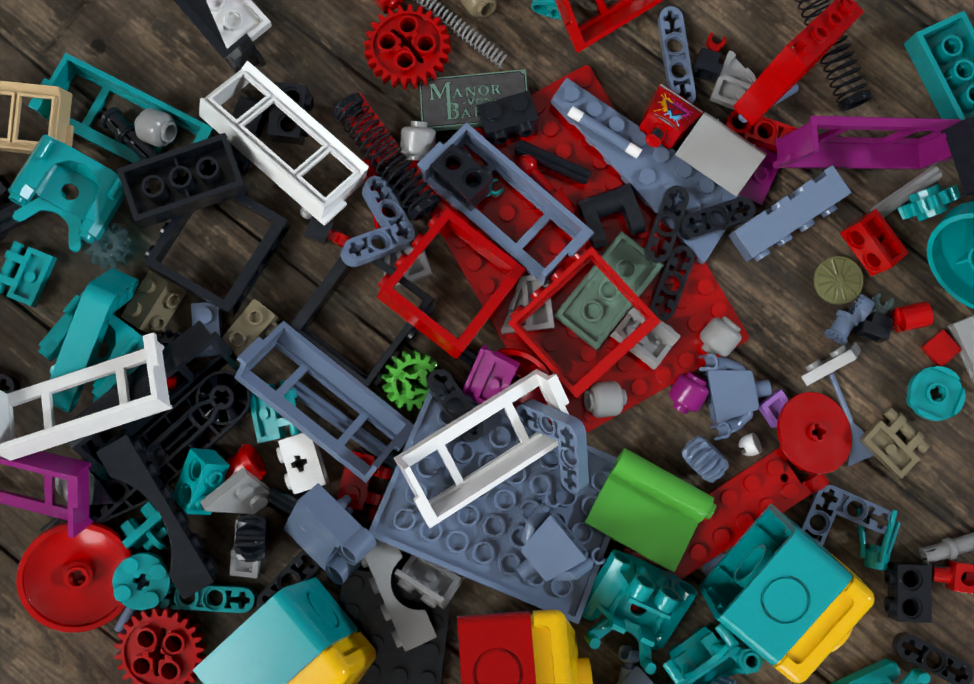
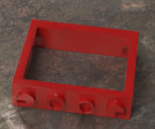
[733,0,865,126]
[376,208,526,359]
[508,246,661,398]

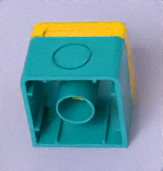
[698,503,875,683]
[193,577,376,684]

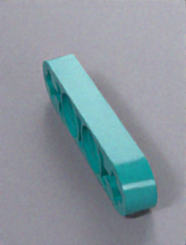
[158,582,257,613]

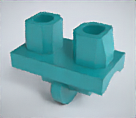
[120,501,168,551]

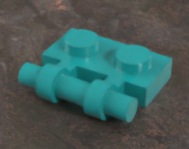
[0,241,57,308]
[250,380,302,443]

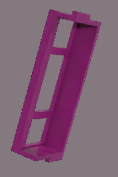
[773,116,961,170]
[0,451,94,538]

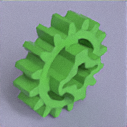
[382,350,442,411]

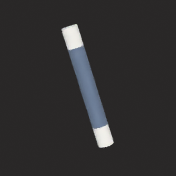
[567,106,642,159]

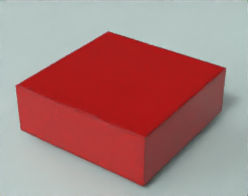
[920,329,962,367]

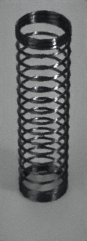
[794,0,873,111]
[332,93,441,221]

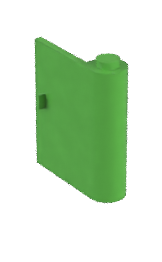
[584,448,716,573]

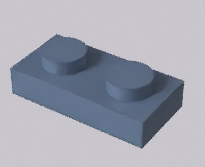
[191,302,222,358]

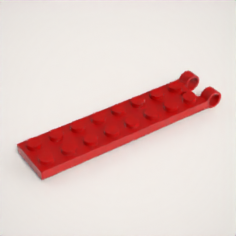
[597,446,829,612]

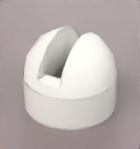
[738,432,762,456]

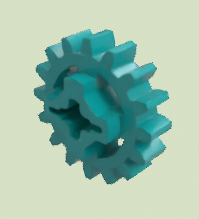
[897,184,960,221]

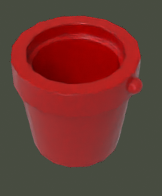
[225,444,267,481]

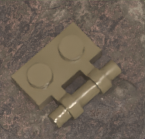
[858,406,930,479]

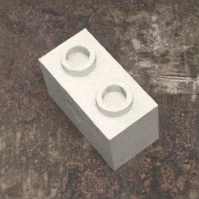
[276,433,330,494]

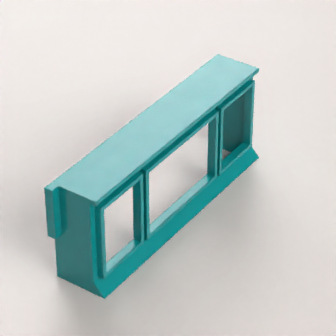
[28,53,215,185]

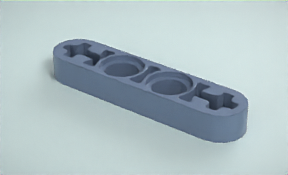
[657,6,696,104]

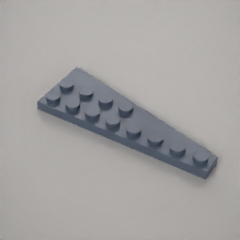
[550,78,742,265]

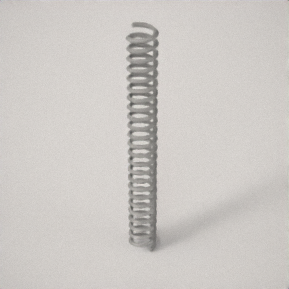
[413,0,507,69]

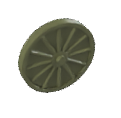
[813,256,864,305]

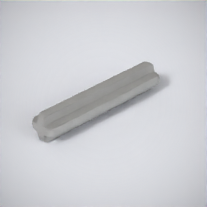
[870,166,942,218]

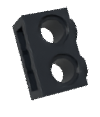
[267,82,314,145]
[430,144,493,212]
[884,561,932,623]

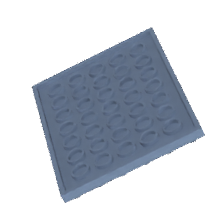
[369,380,617,624]

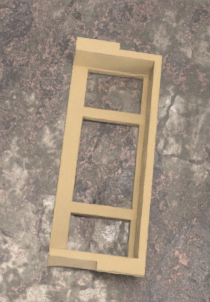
[0,81,74,154]

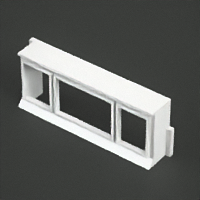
[199,61,369,226]
[0,332,172,461]
[393,369,569,528]

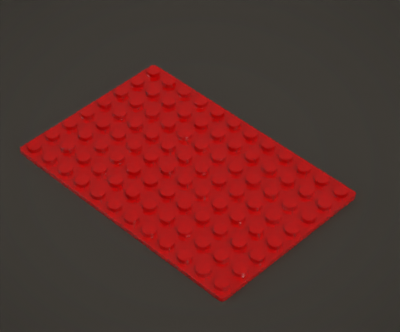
[405,65,749,433]

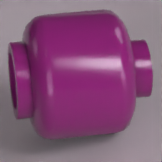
[669,371,710,414]

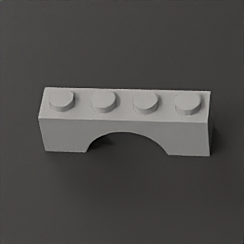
[361,540,437,652]

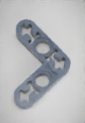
[340,176,415,267]
[516,399,589,494]
[800,485,895,546]

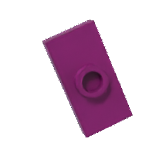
[739,146,779,207]

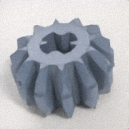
[682,435,729,483]

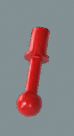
[516,154,579,214]

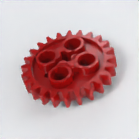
[364,4,451,90]
[114,605,208,684]

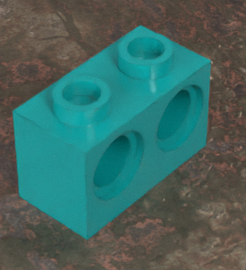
[174,448,230,515]

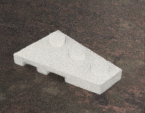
[206,0,272,49]

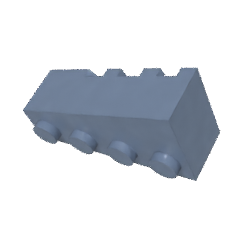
[729,165,852,262]

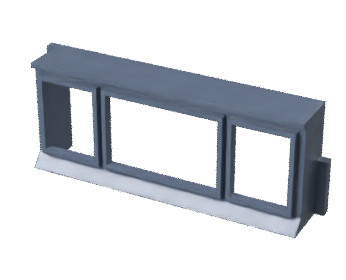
[417,123,594,286]
[234,321,414,483]

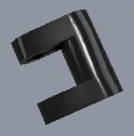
[576,183,646,250]

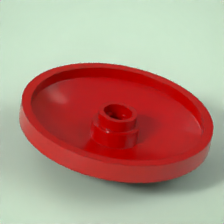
[16,522,136,633]

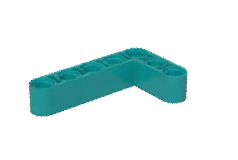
[49,268,139,413]

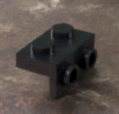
[477,90,539,145]

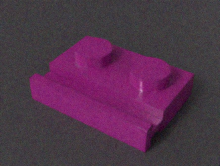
[462,345,520,413]

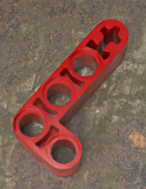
[724,110,798,154]

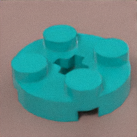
[906,366,966,421]
[112,552,172,610]

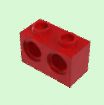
[840,209,909,276]

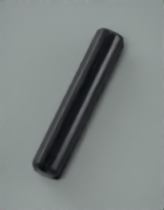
[514,140,591,184]

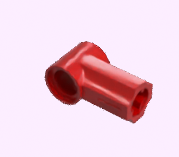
[889,301,933,333]

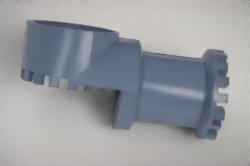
[824,294,875,346]

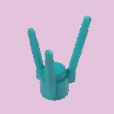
[857,507,901,571]

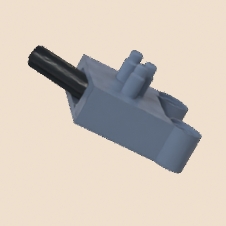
[267,483,376,585]

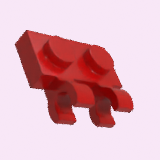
[337,450,393,510]

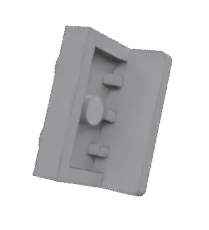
[610,307,680,370]
[394,555,463,609]

